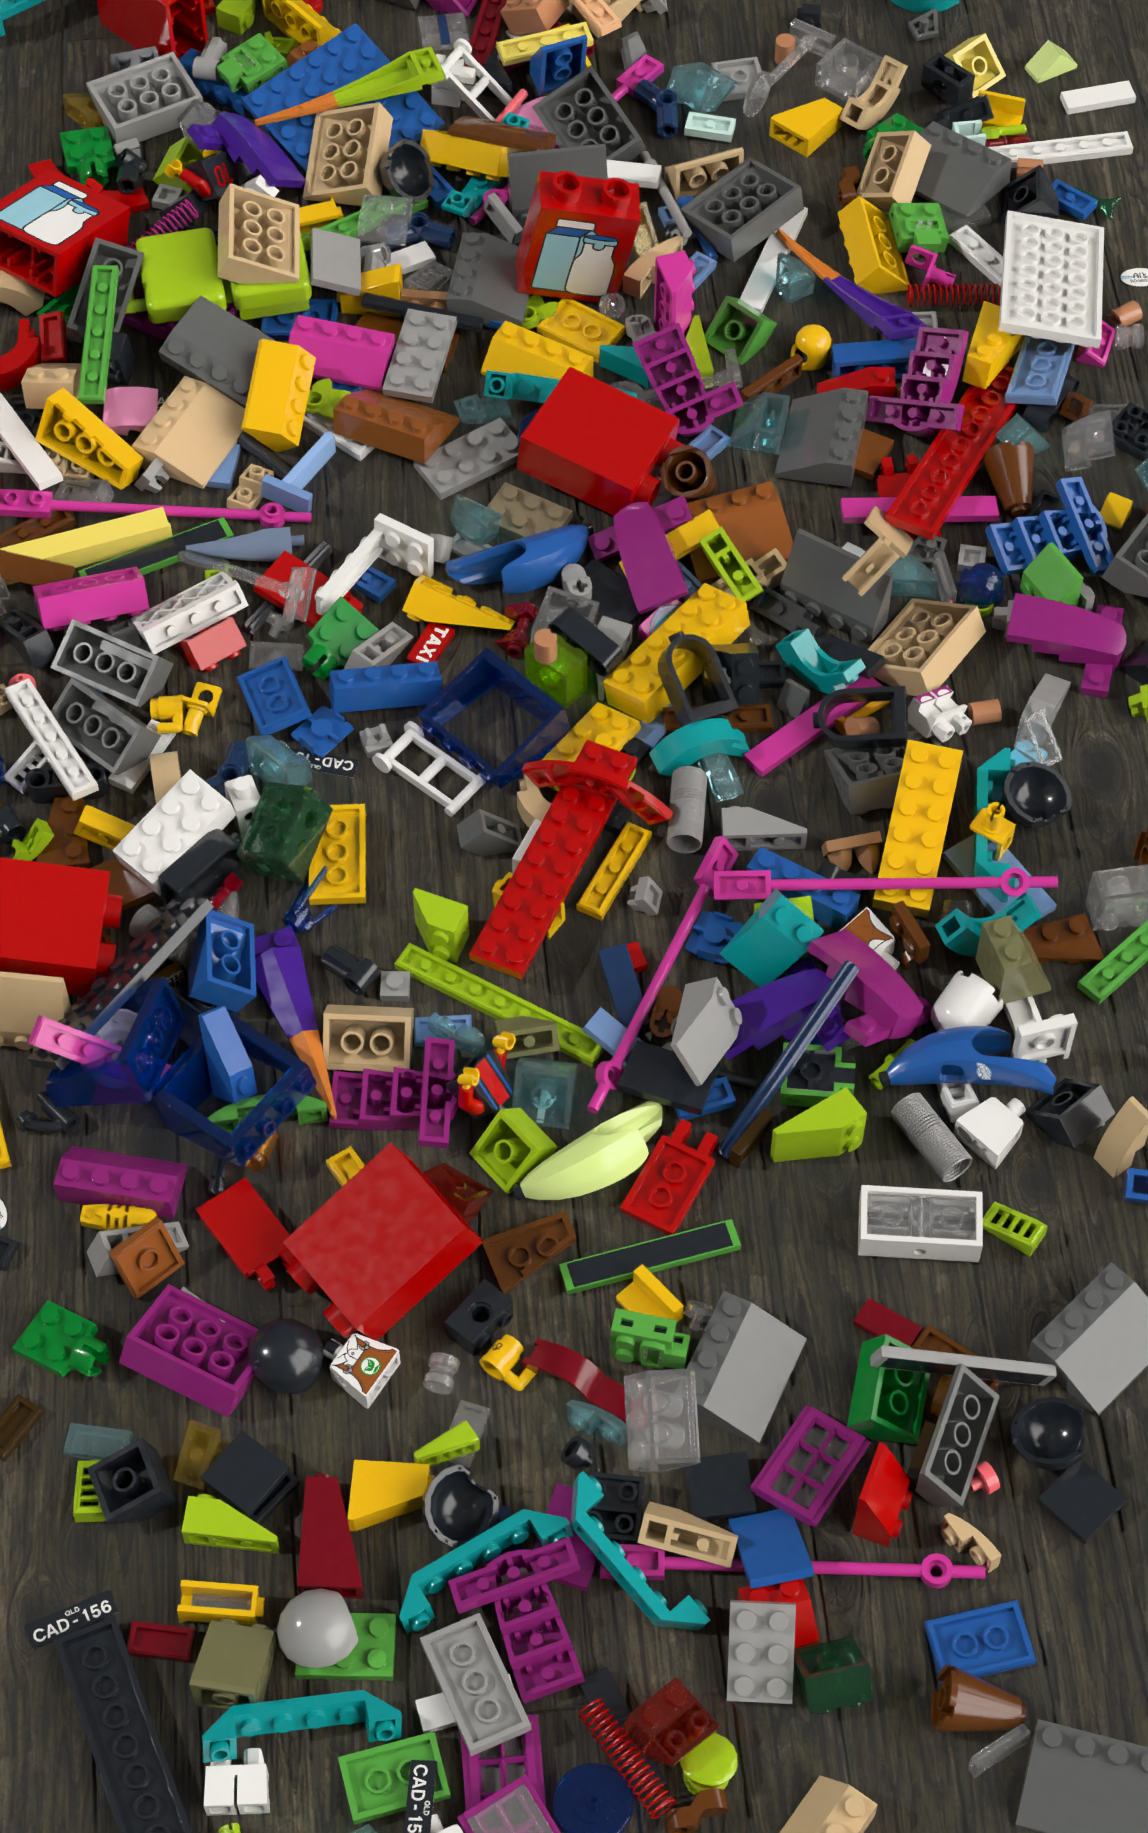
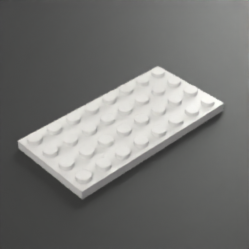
[998,211,1104,348]

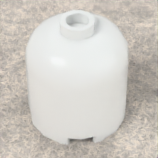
[931,971,1003,1032]

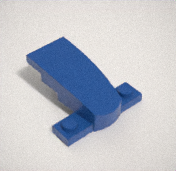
[985,476,1114,576]

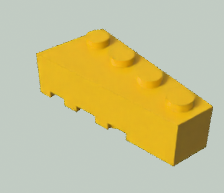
[962,301,1025,389]
[35,387,143,490]

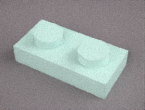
[684,112,736,142]

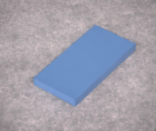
[1005,335,1075,405]
[943,835,1057,922]

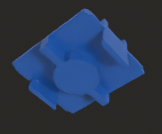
[291,706,354,758]
[685,911,744,965]

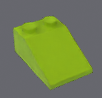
[770,1087,867,1162]

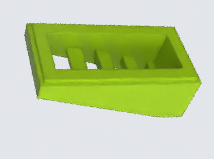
[983,1201,1048,1257]
[414,1420,480,1466]
[73,1460,106,1522]

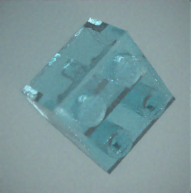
[729,392,790,455]

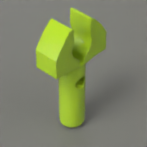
[981,124,1027,139]

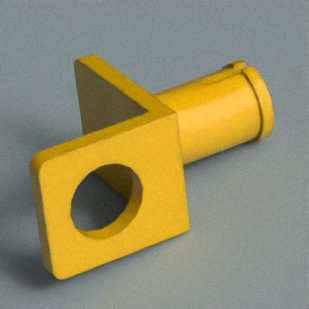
[181,682,222,737]
[969,802,1016,861]

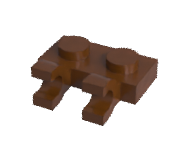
[889,901,930,970]

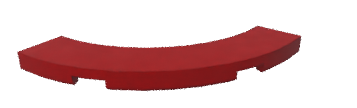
[28,159,150,213]
[521,760,673,825]

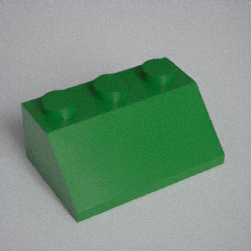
[847,1334,930,1444]

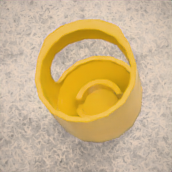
[790,324,832,371]

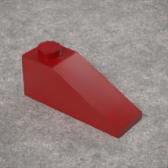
[817,367,896,404]

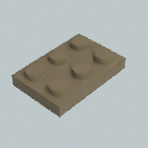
[479,482,573,540]

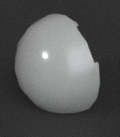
[277,1588,358,1668]

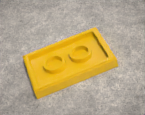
[537,298,626,363]

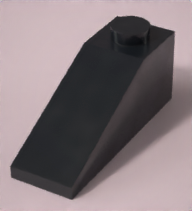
[0,608,57,669]

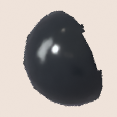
[379,139,435,203]
[1002,761,1072,828]
[248,1318,323,1394]
[1011,1397,1085,1471]
[422,1465,499,1547]

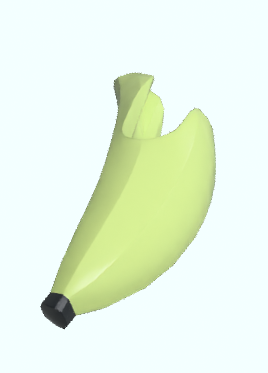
[513,1100,663,1201]

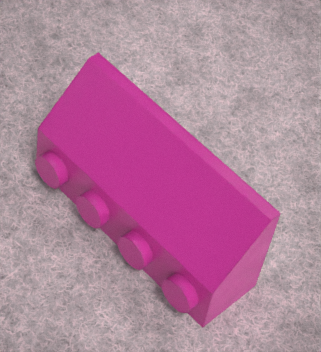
[654,250,696,338]
[289,315,395,391]
[32,566,150,631]

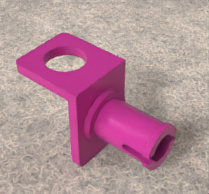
[905,245,956,292]

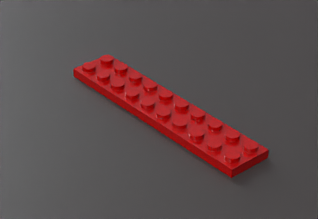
[885,365,1019,540]
[469,740,637,980]

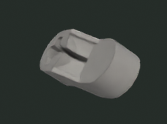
[625,315,656,342]
[561,563,592,605]

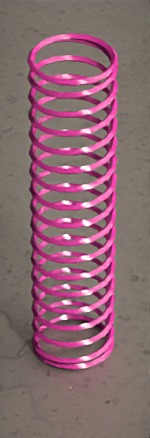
[126,199,199,250]

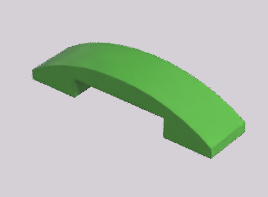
[208,1093,328,1137]

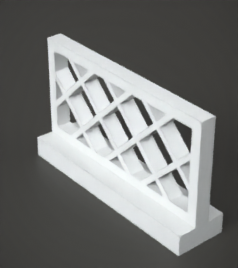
[130,571,249,654]

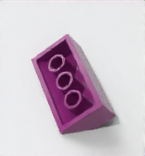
[53,1146,188,1219]

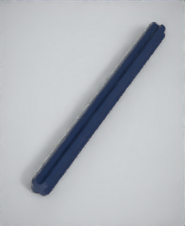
[717,960,859,1160]

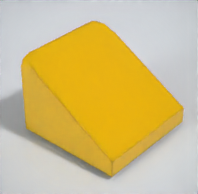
[1100,492,1133,531]

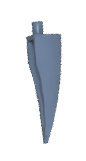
[186,527,305,562]

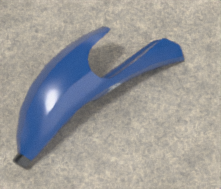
[444,522,594,594]
[879,1026,1058,1095]

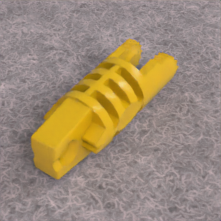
[80,1204,157,1231]

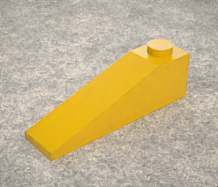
[402,574,515,630]

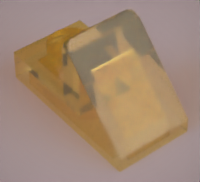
[62,93,102,129]
[632,202,659,258]
[173,1419,222,1490]

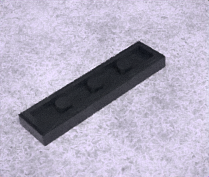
[578,1667,667,1801]

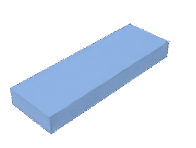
[282,431,336,489]

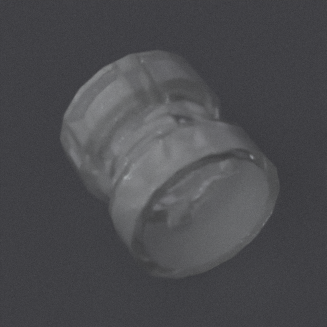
[1114,324,1144,350]
[423,1353,460,1394]

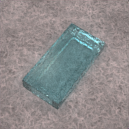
[63,1423,133,1460]

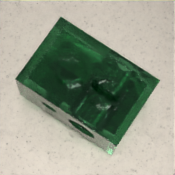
[236,782,333,882]

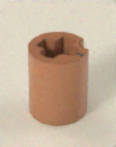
[774,33,796,66]
[1016,158,1043,178]
[1108,300,1142,330]
[534,628,557,664]
[968,699,1002,726]
[843,717,880,735]

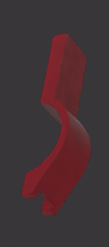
[521,1338,657,1435]

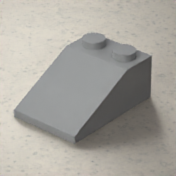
[671,977,742,1086]

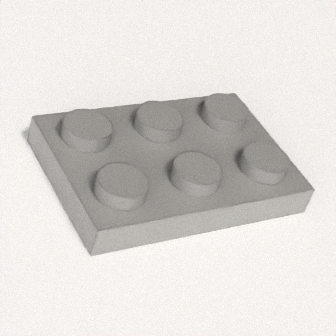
[726,1600,796,1704]

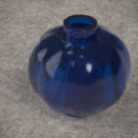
[956,562,1006,608]

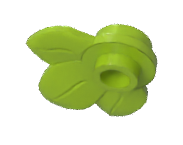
[518,295,558,329]
[306,378,351,419]

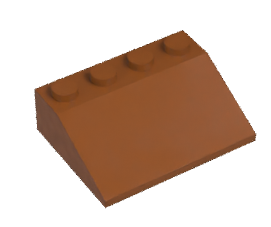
[333,389,460,464]
[685,481,793,584]

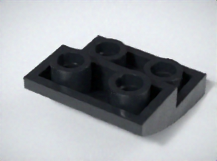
[575,1471,645,1541]

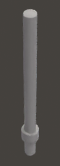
[640,151,692,238]

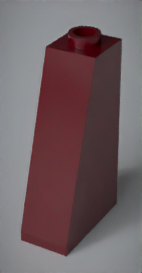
[297,1474,364,1599]

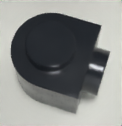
[797,3,821,33]

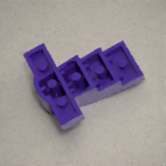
[187,112,306,188]
[724,955,851,1060]

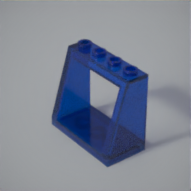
[419,647,571,789]
[44,977,187,1107]
[147,1012,317,1167]

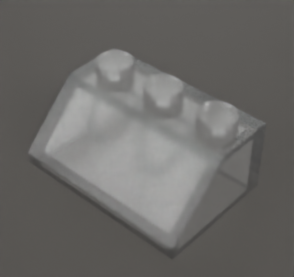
[624,1368,701,1474]

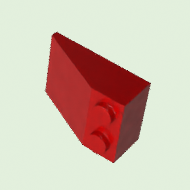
[852,1442,913,1547]

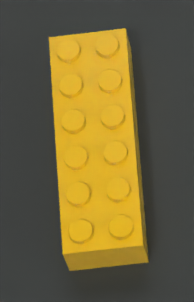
[603,583,750,725]
[872,740,963,919]

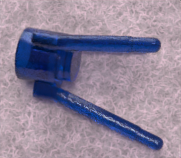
[282,866,339,934]

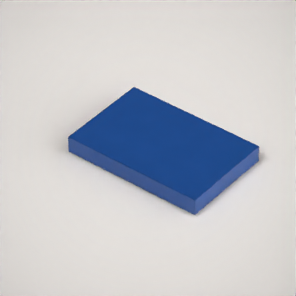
[260,298,339,341]
[237,655,312,738]
[728,1509,814,1589]
[924,1600,1037,1683]

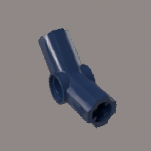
[634,79,678,139]
[381,212,457,249]
[204,740,254,798]

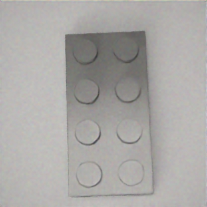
[382,309,457,403]
[413,418,520,500]
[420,1613,532,1756]

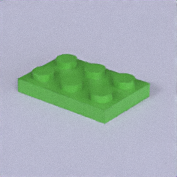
[295,1613,397,1681]
[338,1731,451,1825]

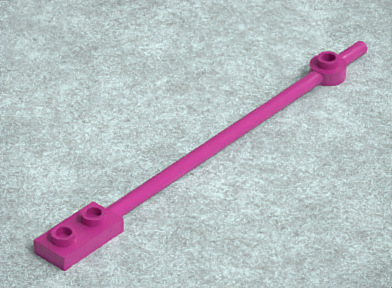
[468,54,664,226]
[0,489,312,529]
[587,836,739,1114]
[714,868,1058,900]
[600,1544,985,1589]

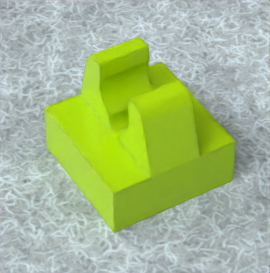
[1128,685,1148,723]

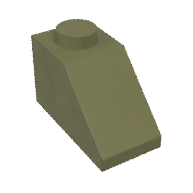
[495,1016,560,1059]

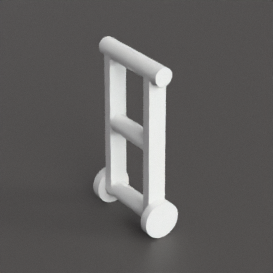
[437,38,521,121]
[372,721,488,817]

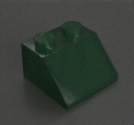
[794,1636,874,1714]

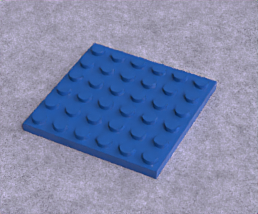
[242,23,445,176]

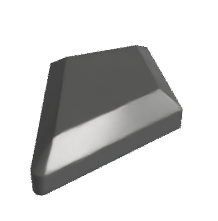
[908,8,939,42]
[619,31,648,71]
[899,536,947,565]

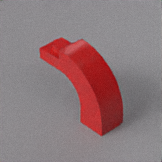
[0,319,41,392]

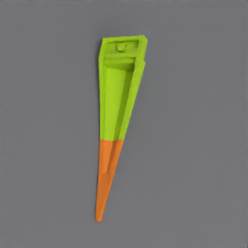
[255,46,445,126]

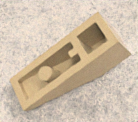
[637,1502,738,1568]

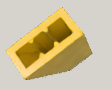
[769,98,844,157]
[337,264,403,317]
[348,1460,435,1531]

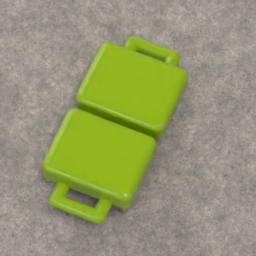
[125,228,312,324]

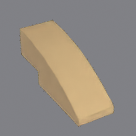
[623,235,683,299]
[711,548,787,597]
[1094,1096,1148,1178]

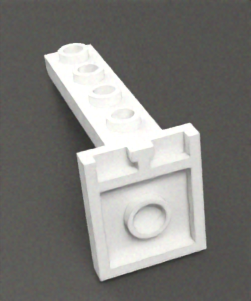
[315,513,434,616]
[1003,996,1078,1064]

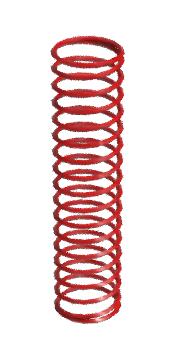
[907,283,1001,307]
[578,1698,675,1819]

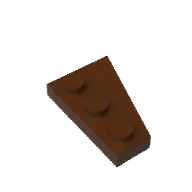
[36,796,91,869]
[1023,913,1105,965]
[481,1211,576,1294]

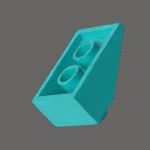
[719,888,824,987]

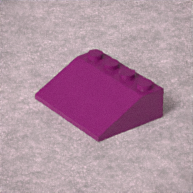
[119,1284,259,1417]

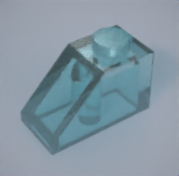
[775,252,816,304]
[995,413,1051,454]
[450,494,503,546]
[888,555,938,598]

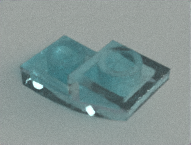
[453,394,511,424]
[698,753,744,802]
[427,1012,486,1055]
[567,1400,629,1447]

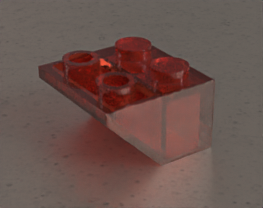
[622,1677,721,1767]

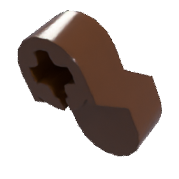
[837,165,860,208]
[650,985,683,1039]
[665,1788,728,1833]

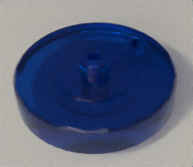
[553,1763,633,1833]

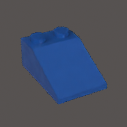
[529,35,588,95]
[188,910,256,1012]

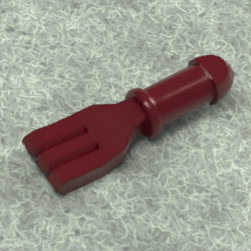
[985,134,1033,147]
[209,872,244,910]

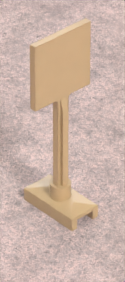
[842,505,914,596]

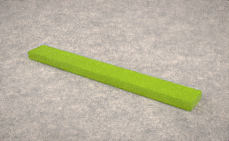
[394,943,604,1068]

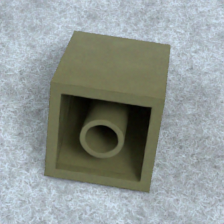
[976,915,1051,1004]
[189,1619,277,1711]

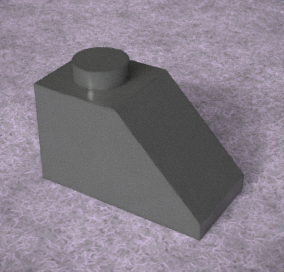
[457,809,522,856]

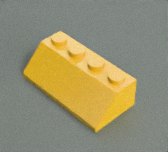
[262,0,341,46]
[420,129,528,181]
[838,196,910,294]
[481,320,593,379]
[241,339,316,453]

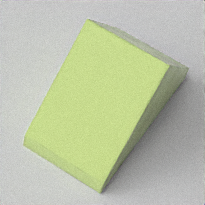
[1025,40,1078,84]

